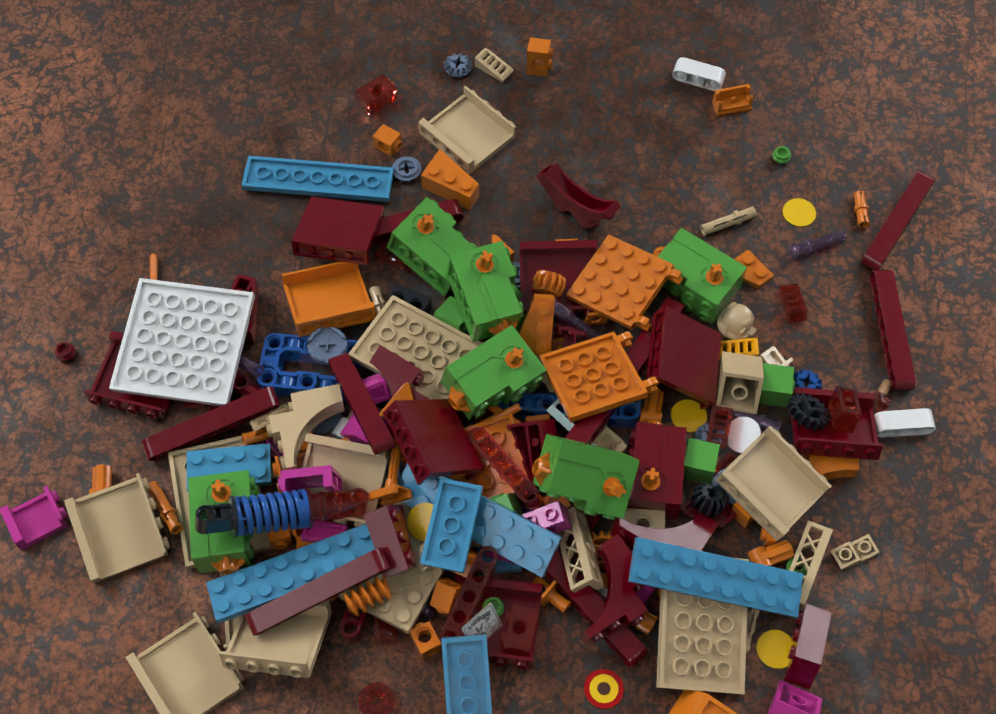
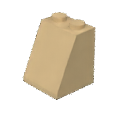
[716,351,764,414]

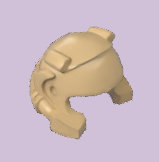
[717,302,757,340]

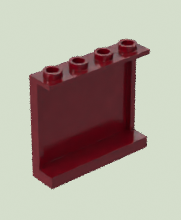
[291,197,385,265]
[519,240,598,316]
[646,306,721,410]
[84,330,172,419]
[791,387,883,460]
[383,399,485,485]
[448,574,542,669]

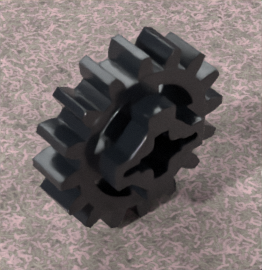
[786,393,832,431]

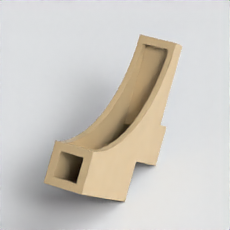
[266,384,345,470]

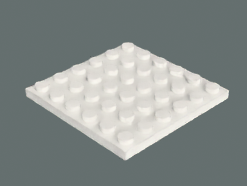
[109,278,255,406]

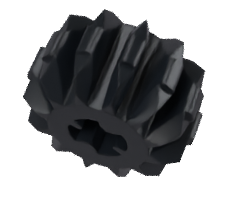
[690,481,728,517]

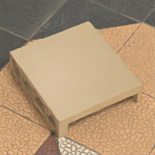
[418,86,516,175]
[715,426,832,541]
[297,433,391,527]
[64,473,170,583]
[219,600,332,678]
[126,612,244,714]

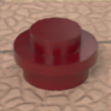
[55,342,76,361]

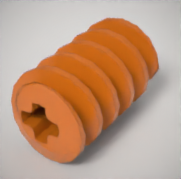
[342,574,392,617]

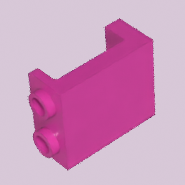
[278,465,343,498]
[0,486,69,551]

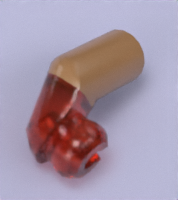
[876,379,892,409]

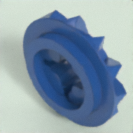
[793,368,822,389]

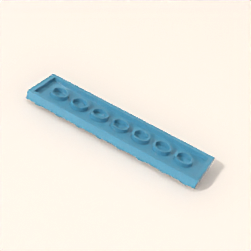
[241,156,394,202]
[398,463,562,577]
[206,524,375,624]
[628,537,803,618]

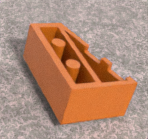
[421,149,479,210]
[518,293,555,358]

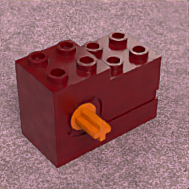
[627,420,687,521]

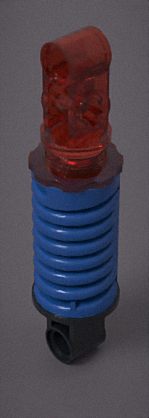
[195,488,369,538]

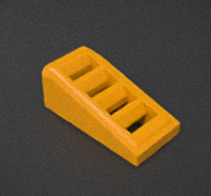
[719,338,759,361]

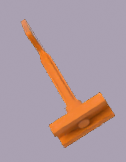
[368,382,413,506]

